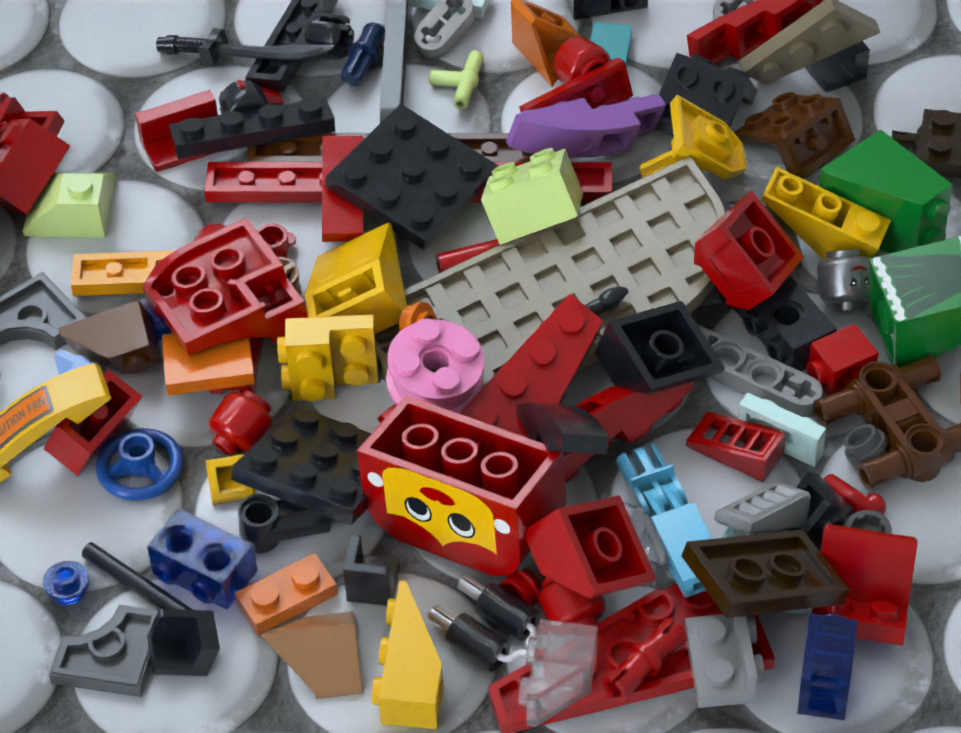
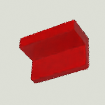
[135,90,218,172]

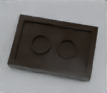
[681,530,850,618]

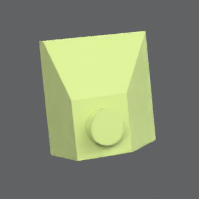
[23,172,116,238]

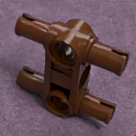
[813,355,961,490]

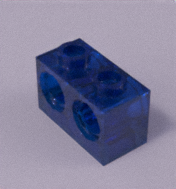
[147,508,258,610]
[797,613,858,721]

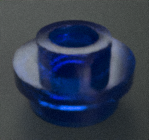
[43,561,90,605]

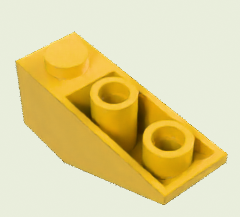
[761,167,891,259]
[371,581,444,729]

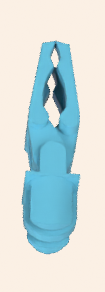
[616,444,712,598]

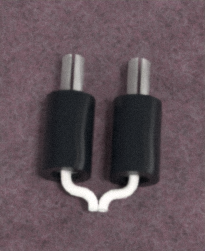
[428,575,540,672]

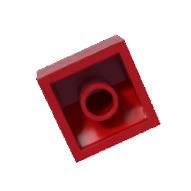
[525,495,657,599]

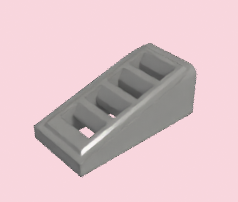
[714,482,811,534]

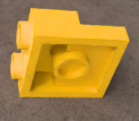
[277,315,379,401]

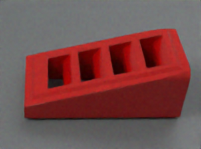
[686,411,786,482]

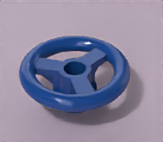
[96,428,184,501]

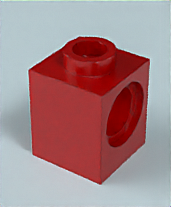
[807,324,879,396]

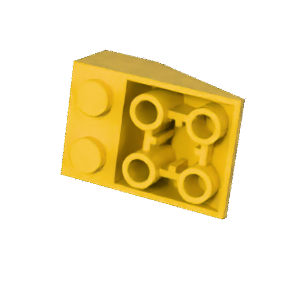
[305,222,407,334]

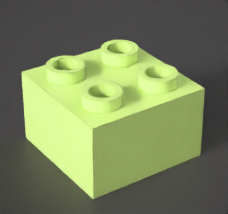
[481,148,583,245]

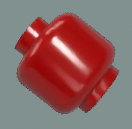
[553,36,611,84]
[208,389,273,456]
[538,577,606,638]

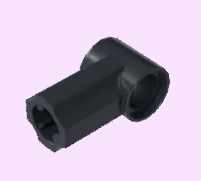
[238,494,330,553]

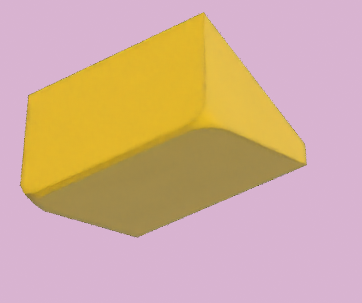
[205,454,256,505]

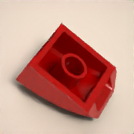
[694,190,804,310]

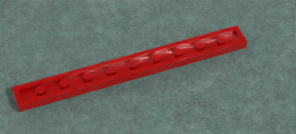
[204,162,612,203]

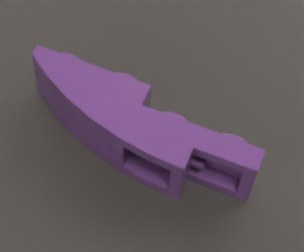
[506,93,666,158]

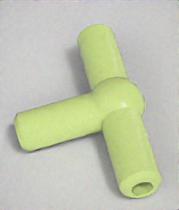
[429,50,484,109]

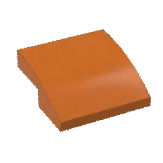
[162,333,255,396]

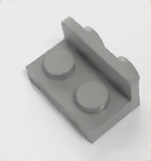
[684,614,764,708]

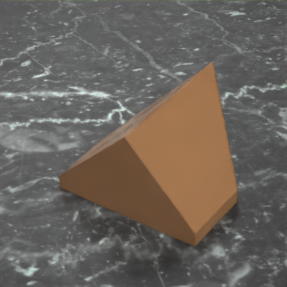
[261,611,363,699]

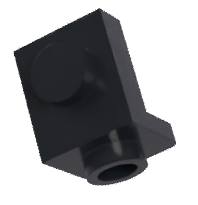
[796,472,852,542]

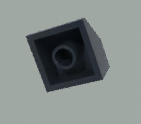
[595,301,725,395]

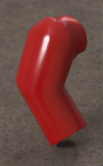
[823,474,886,514]

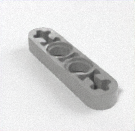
[697,324,823,418]

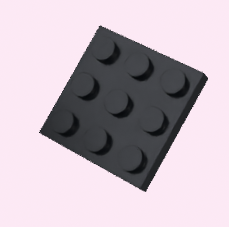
[325,104,498,250]
[231,406,372,525]

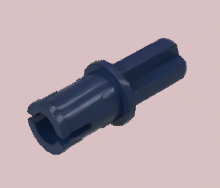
[341,22,385,87]

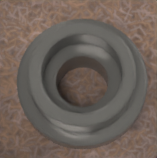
[844,424,888,465]

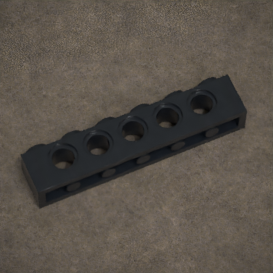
[713,188,837,372]

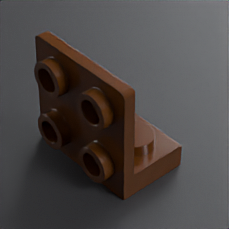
[734,92,855,179]

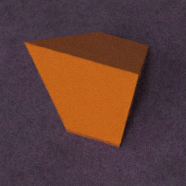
[511,0,581,88]

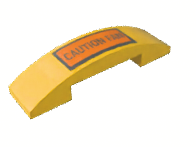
[0,363,111,483]

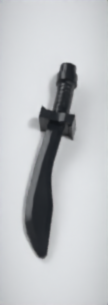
[156,28,335,66]

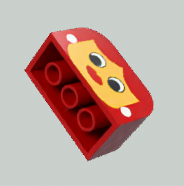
[357,395,566,576]

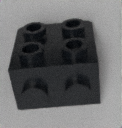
[655,53,757,137]

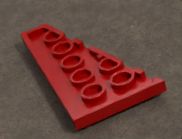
[488,583,775,733]

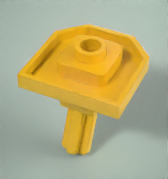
[639,95,746,180]

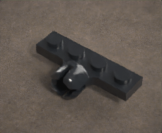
[245,0,354,92]
[169,80,336,159]

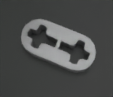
[414,0,475,59]

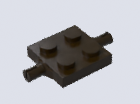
[891,109,961,178]

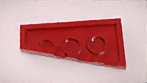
[459,294,603,439]

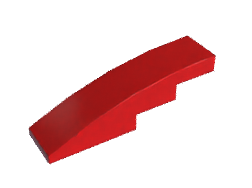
[686,0,825,65]

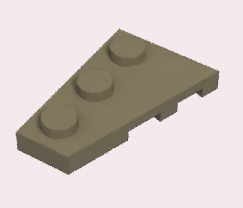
[739,0,881,85]

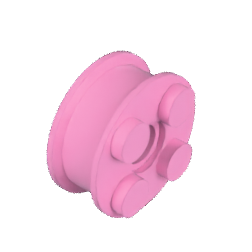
[386,319,485,414]

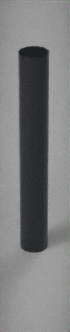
[82,542,193,610]

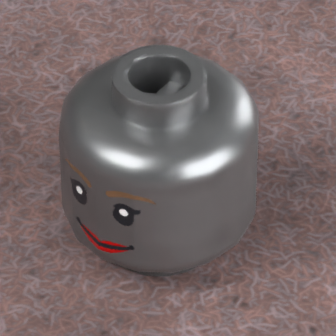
[817,249,870,311]

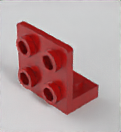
[809,524,918,646]

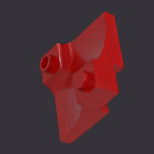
[143,217,308,356]

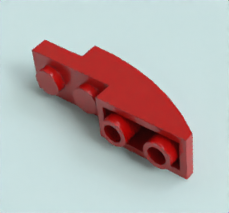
[563,382,694,483]

